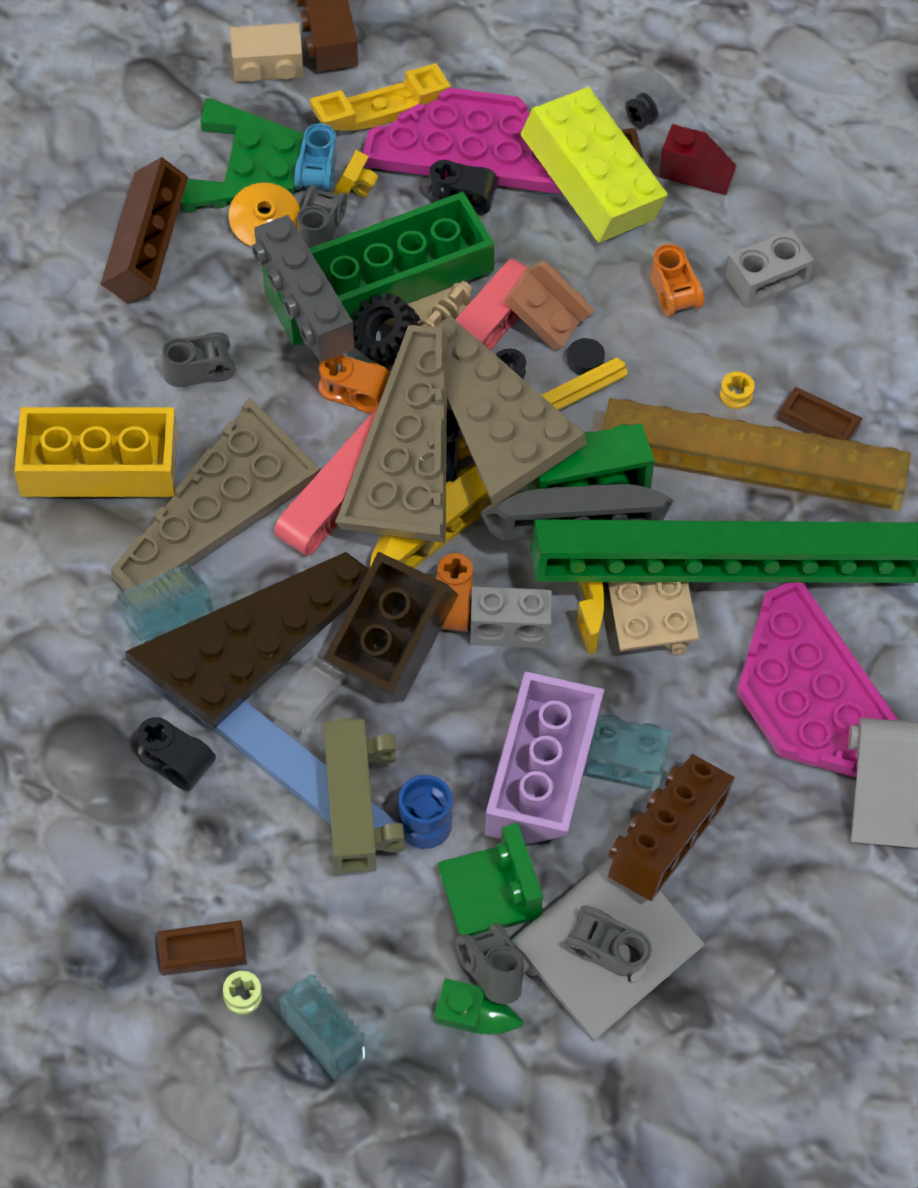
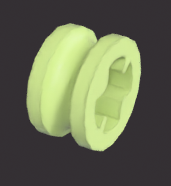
[223,971,262,1015]

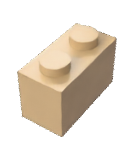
[230,23,303,82]

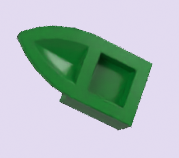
[434,978,523,1035]

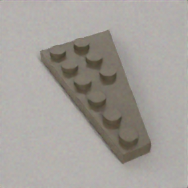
[434,316,587,507]
[336,325,447,543]
[111,397,320,603]

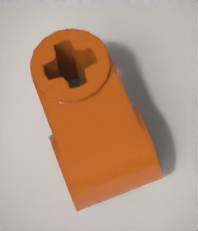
[650,244,704,317]
[318,354,390,414]
[436,553,473,632]

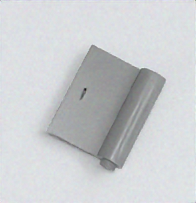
[848,717,918,848]
[511,858,705,1041]

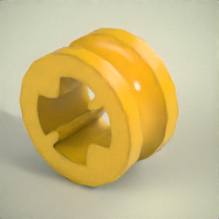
[720,371,755,409]

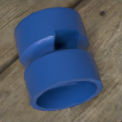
[399,775,453,849]

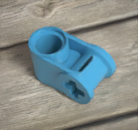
[294,123,337,193]

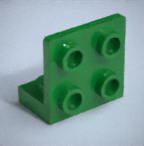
[438,823,543,936]

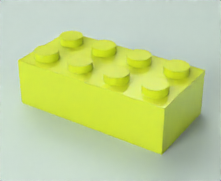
[520,87,668,243]

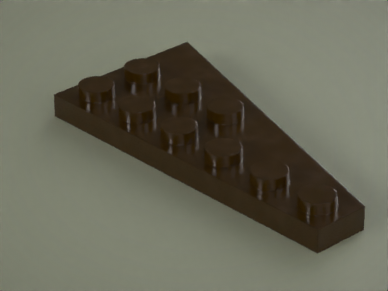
[125,552,369,729]

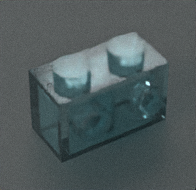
[583,714,671,791]

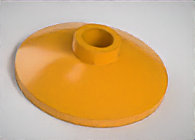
[229,183,300,247]

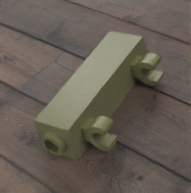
[323,717,404,874]

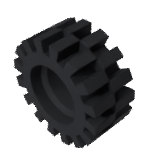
[353,292,422,366]

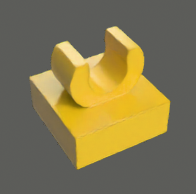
[333,150,378,198]

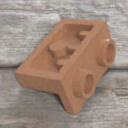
[503,261,594,351]

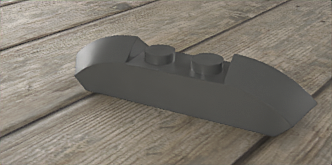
[480,484,674,541]

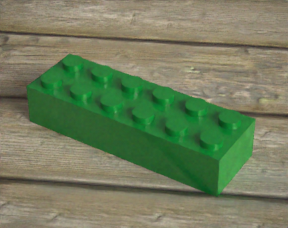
[262,192,495,347]

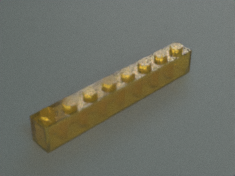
[602,398,911,511]

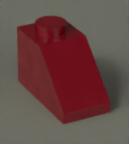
[659,124,737,196]

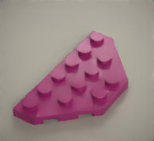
[363,87,564,195]
[737,582,899,777]

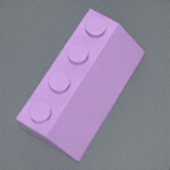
[485,671,604,844]

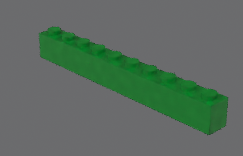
[530,520,918,583]

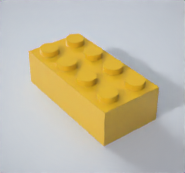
[14,407,178,497]

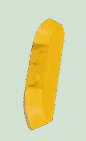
[370,463,491,568]

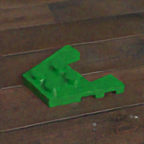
[182,98,304,213]

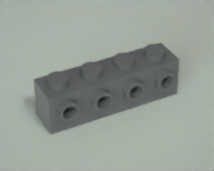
[252,215,354,363]

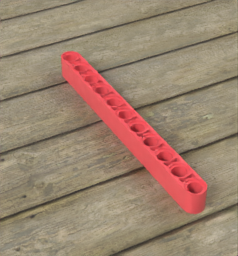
[274,258,530,556]

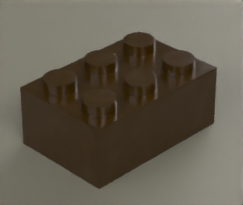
[323,551,458,701]

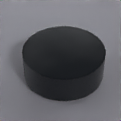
[567,338,605,375]

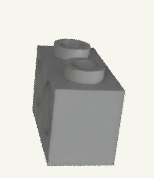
[725,229,814,308]
[470,587,552,648]

